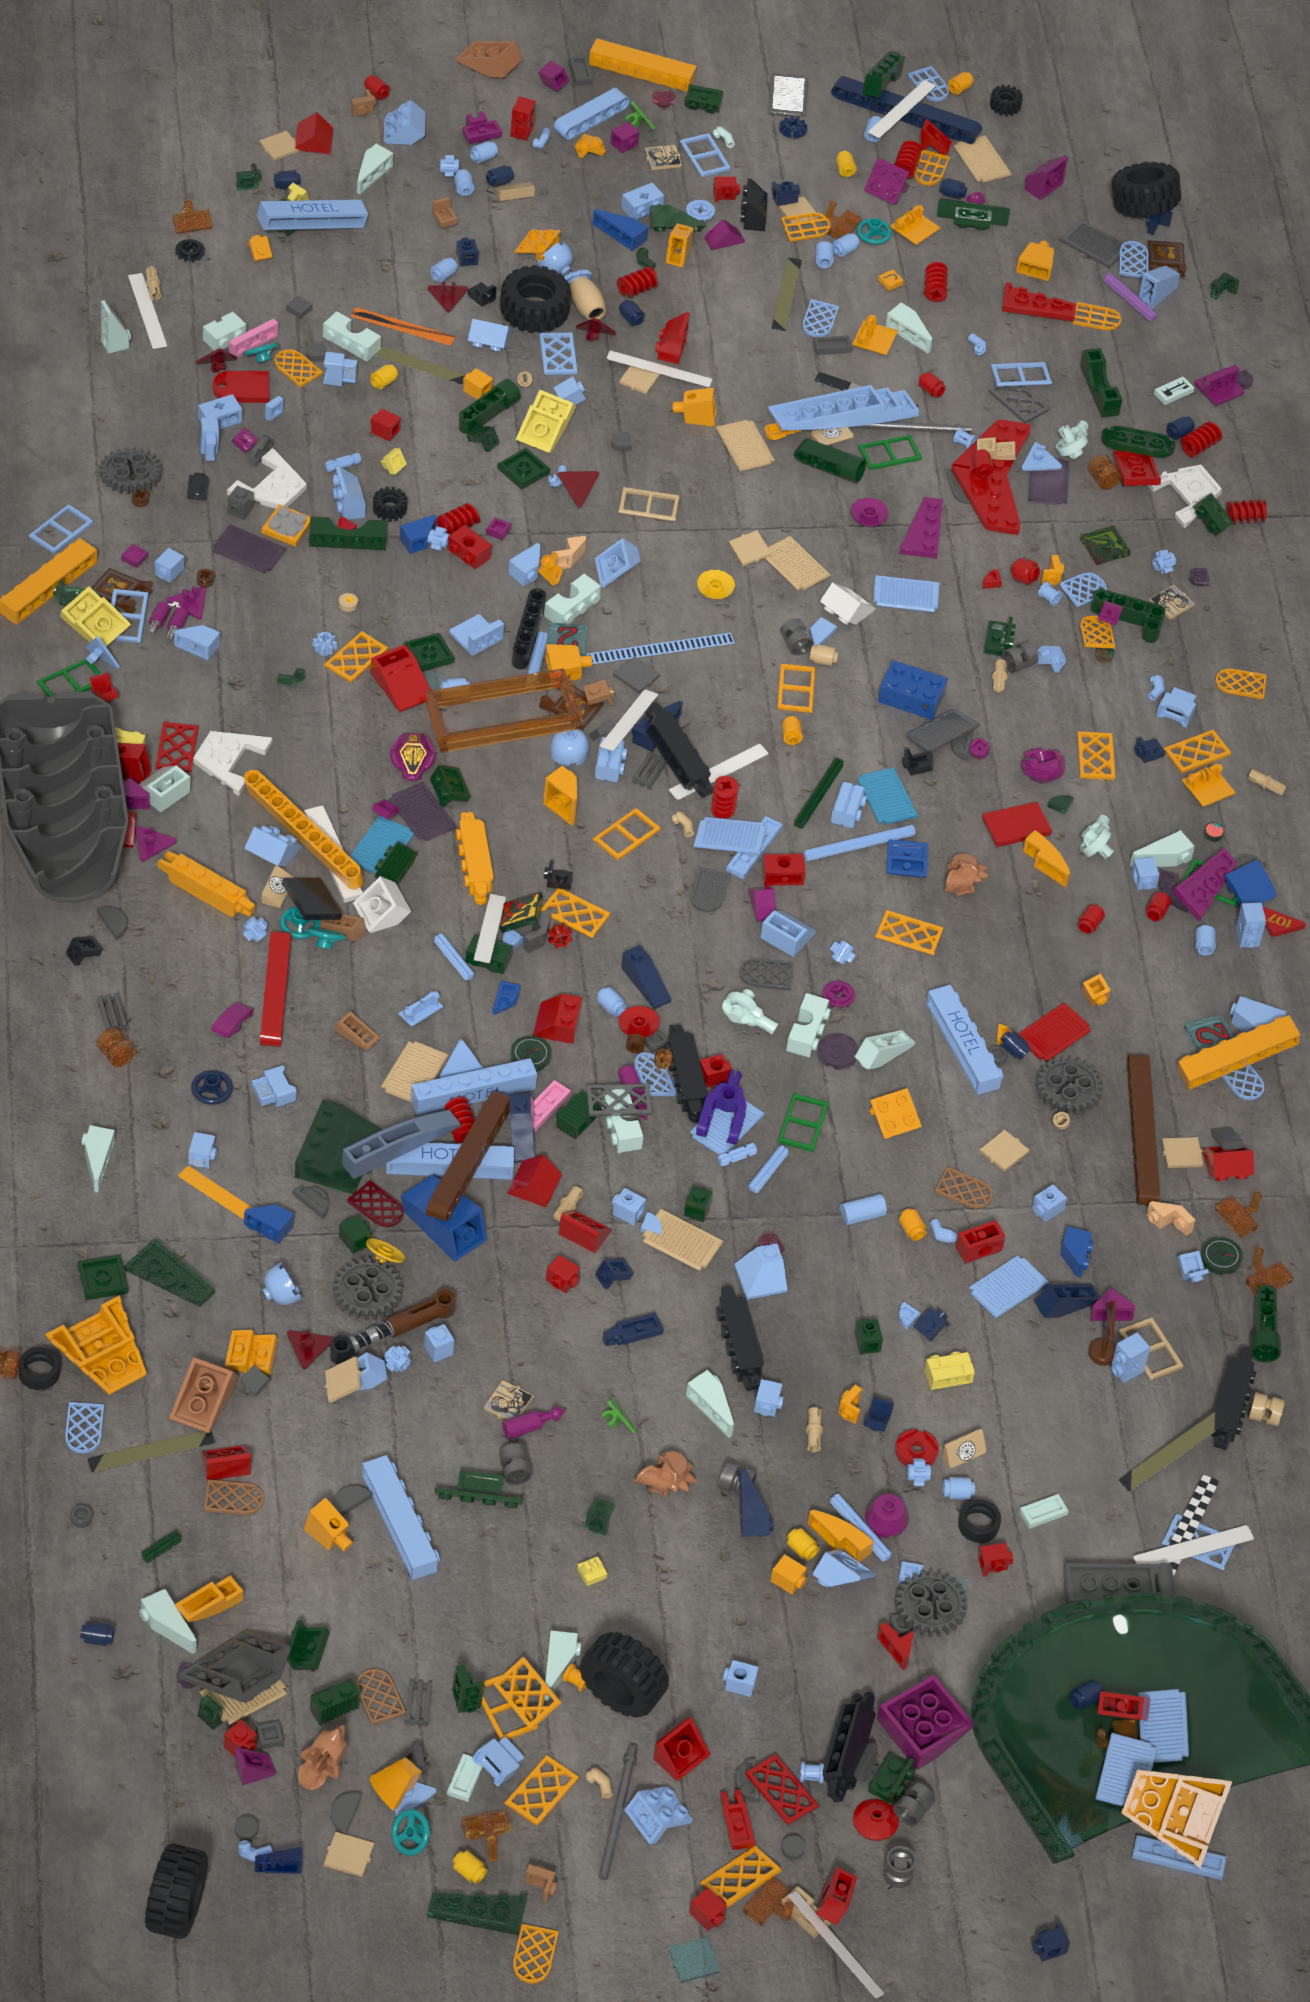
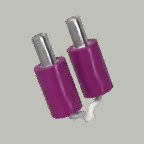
[148,602,189,640]

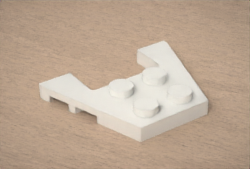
[227,448,307,508]
[1148,465,1222,528]
[193,731,273,796]

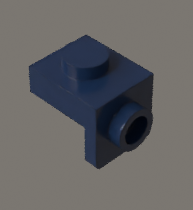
[1146,211,1173,235]
[914,1308,950,1342]
[864,1396,894,1432]

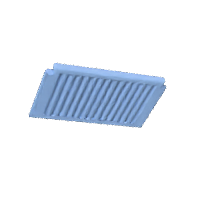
[873,575,940,612]
[694,817,767,854]
[690,1098,765,1155]
[969,1255,1049,1318]
[1138,1689,1189,1763]
[1096,1733,1157,1807]

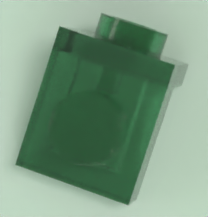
[236,163,261,191]
[1210,272,1239,300]
[466,425,500,452]
[53,579,83,606]
[585,1497,615,1536]
[197,1695,223,1730]

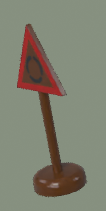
[1088,1300,1117,1366]

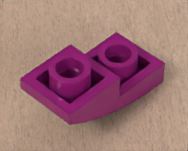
[211,1002,253,1038]

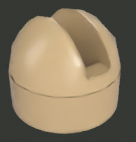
[517,371,533,387]
[1053,1112,1070,1130]

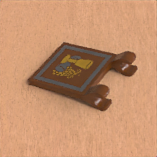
[1147,240,1187,278]
[91,568,153,614]
[539,676,604,730]

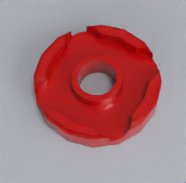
[895,1429,939,1467]

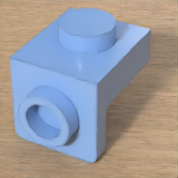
[1037,645,1066,673]
[1177,1251,1209,1283]

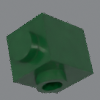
[684,1185,713,1222]
[339,1215,371,1254]
[854,1319,883,1354]

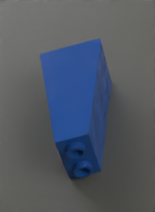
[401,1175,487,1261]

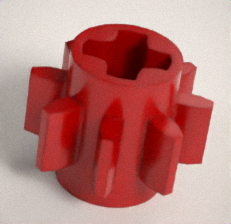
[547,923,573,949]

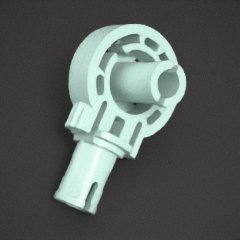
[1056,420,1088,459]
[1080,815,1114,859]
[722,989,778,1035]

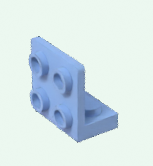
[449,614,504,656]
[624,1786,693,1845]

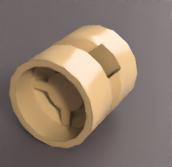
[1249,1392,1285,1427]

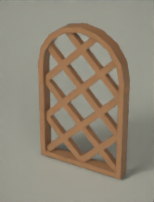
[934,1167,992,1209]
[204,1480,264,1515]
[356,1669,406,1725]

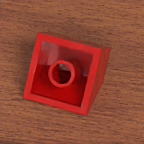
[655,312,690,364]
[533,994,582,1044]
[1202,1145,1254,1181]

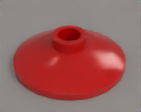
[619,1006,660,1038]
[853,1799,899,1841]

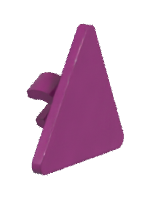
[166,586,206,620]
[135,826,177,862]

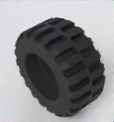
[1112,162,1181,217]
[500,265,571,333]
[580,1632,669,1718]
[145,1843,208,1939]

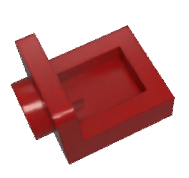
[90,672,118,703]

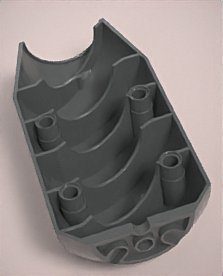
[0,692,128,903]

